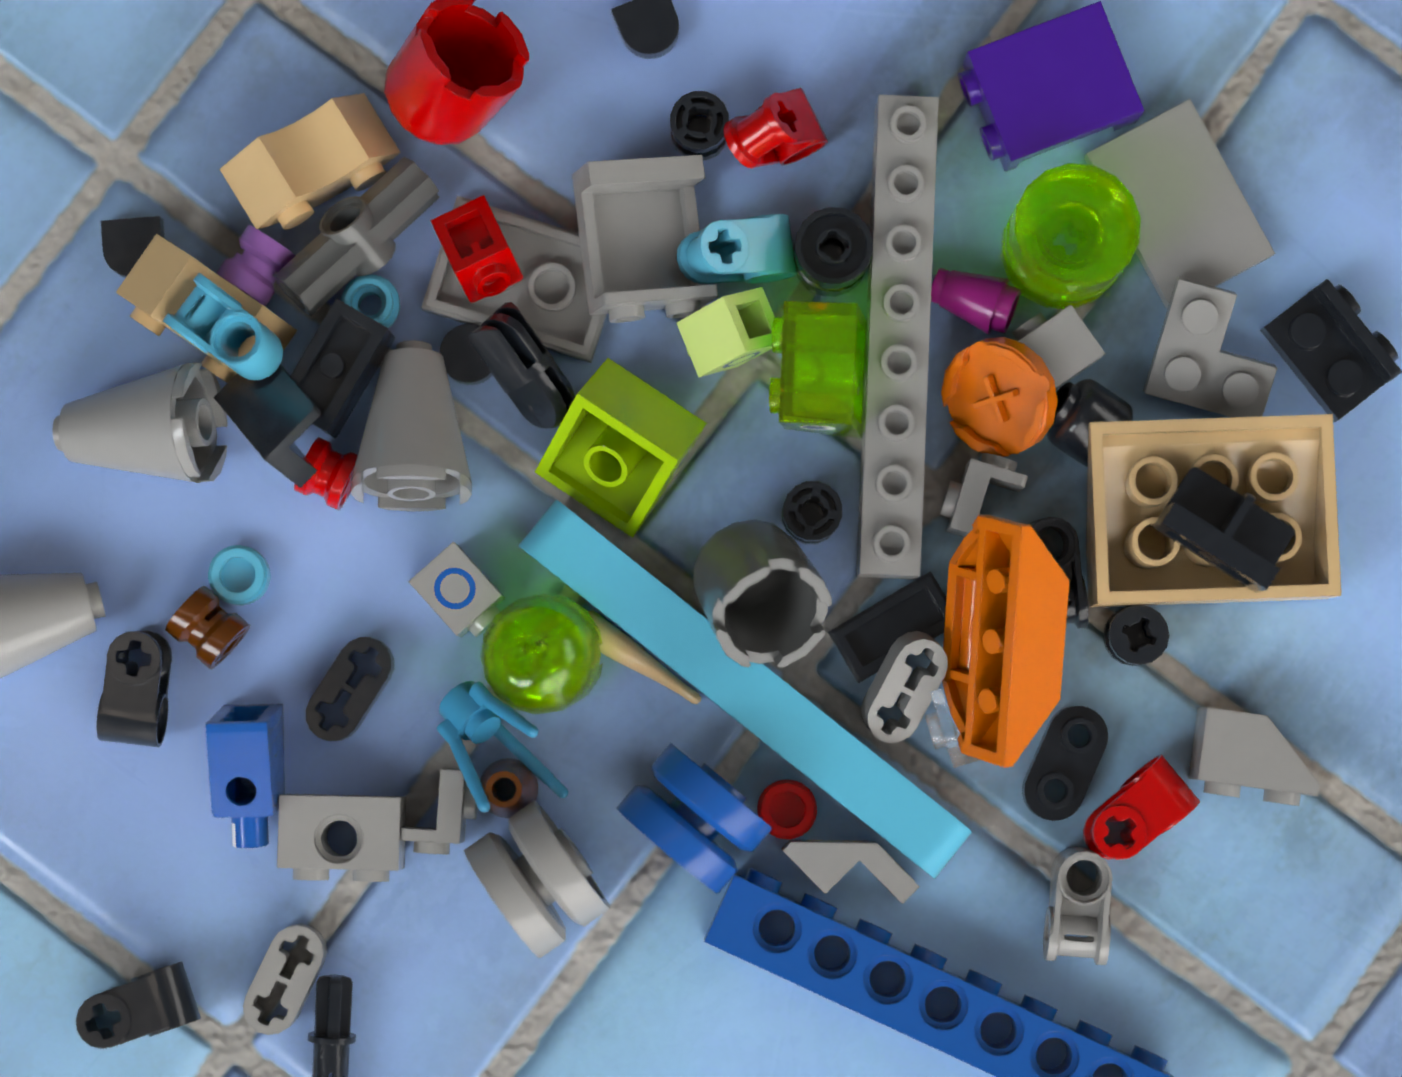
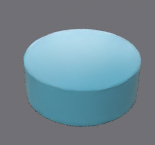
[208,545,271,606]

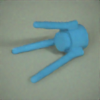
[437,681,568,812]

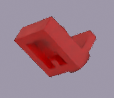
[430,195,523,303]

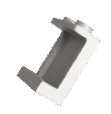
[572,155,718,323]

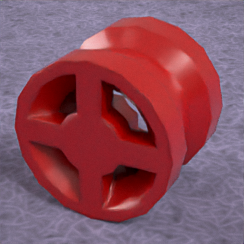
[294,437,358,511]

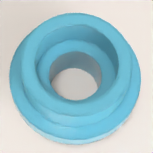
[341,274,400,328]

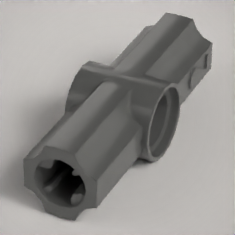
[274,157,439,316]

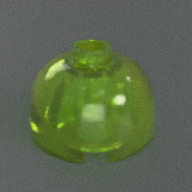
[480,594,603,715]

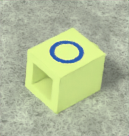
[676,287,785,377]

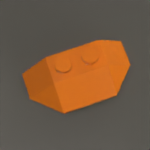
[942,514,1070,768]

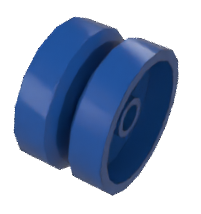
[616,743,773,894]

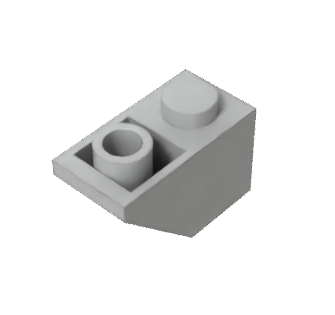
[1188,707,1320,806]

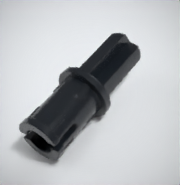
[308,974,356,1077]

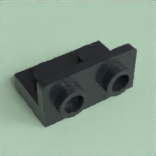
[1260,279,1402,422]

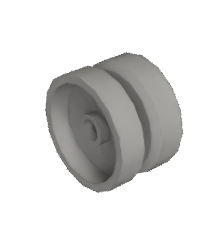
[464,800,610,959]

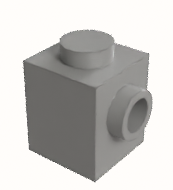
[1012,305,1106,390]

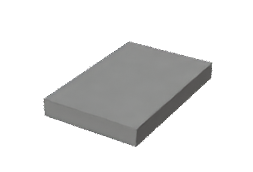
[1084,99,1275,309]
[421,196,607,363]

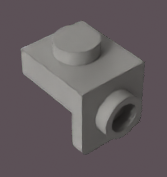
[940,453,1028,537]
[400,769,478,854]

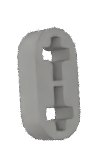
[861,631,948,743]
[243,924,327,1035]

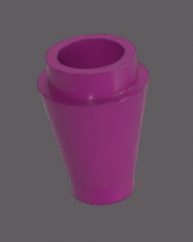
[931,267,1021,335]

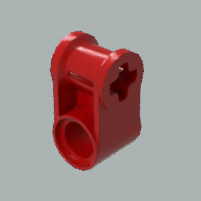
[724,88,828,169]
[1083,754,1200,860]

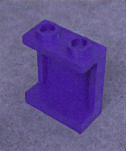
[958,1,1145,172]

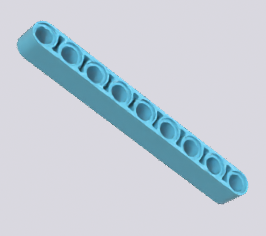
[518,499,972,879]

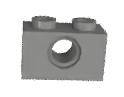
[277,794,407,882]

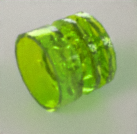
[1001,163,1141,309]

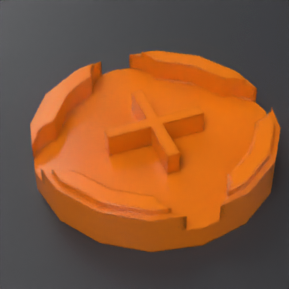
[941,337,1058,457]

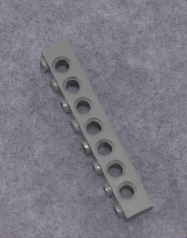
[856,95,939,580]

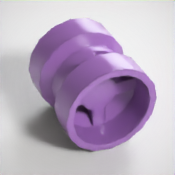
[216,225,296,307]

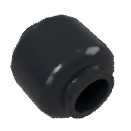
[1047,379,1133,467]

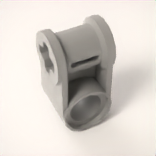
[1043,846,1112,965]

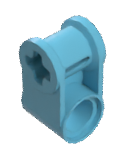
[677,214,797,285]
[162,273,283,380]

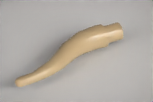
[558,600,701,704]

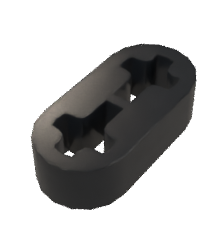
[306,637,394,741]

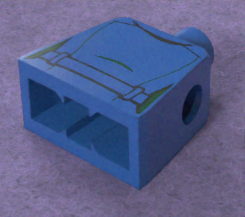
[205,704,285,848]

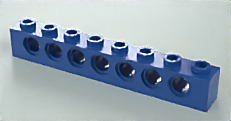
[704,868,1174,1077]

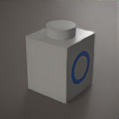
[408,542,505,638]

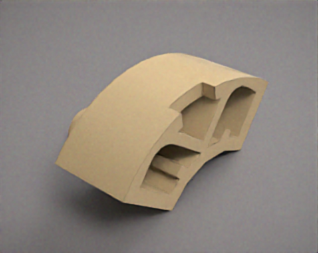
[219,93,401,230]
[116,234,297,383]

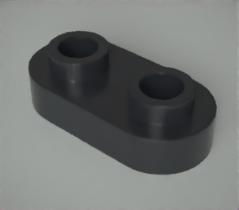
[1022,706,1108,821]

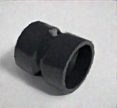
[794,207,873,297]

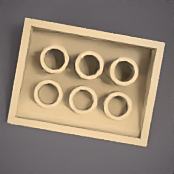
[1086,414,1342,607]

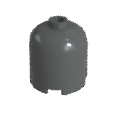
[693,520,832,668]

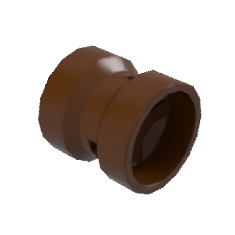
[165,586,250,669]

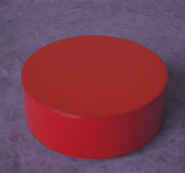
[757,779,817,840]

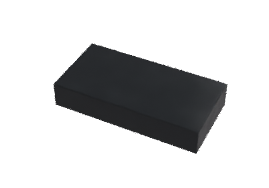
[828,571,946,683]

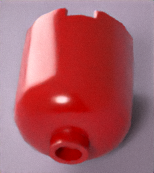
[384,0,530,145]

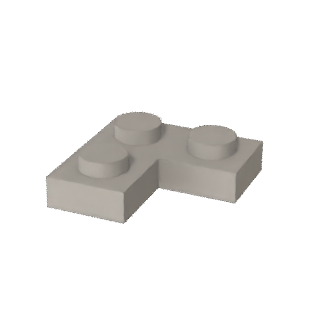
[1143,277,1277,417]

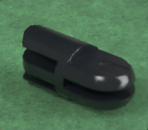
[467,302,575,429]

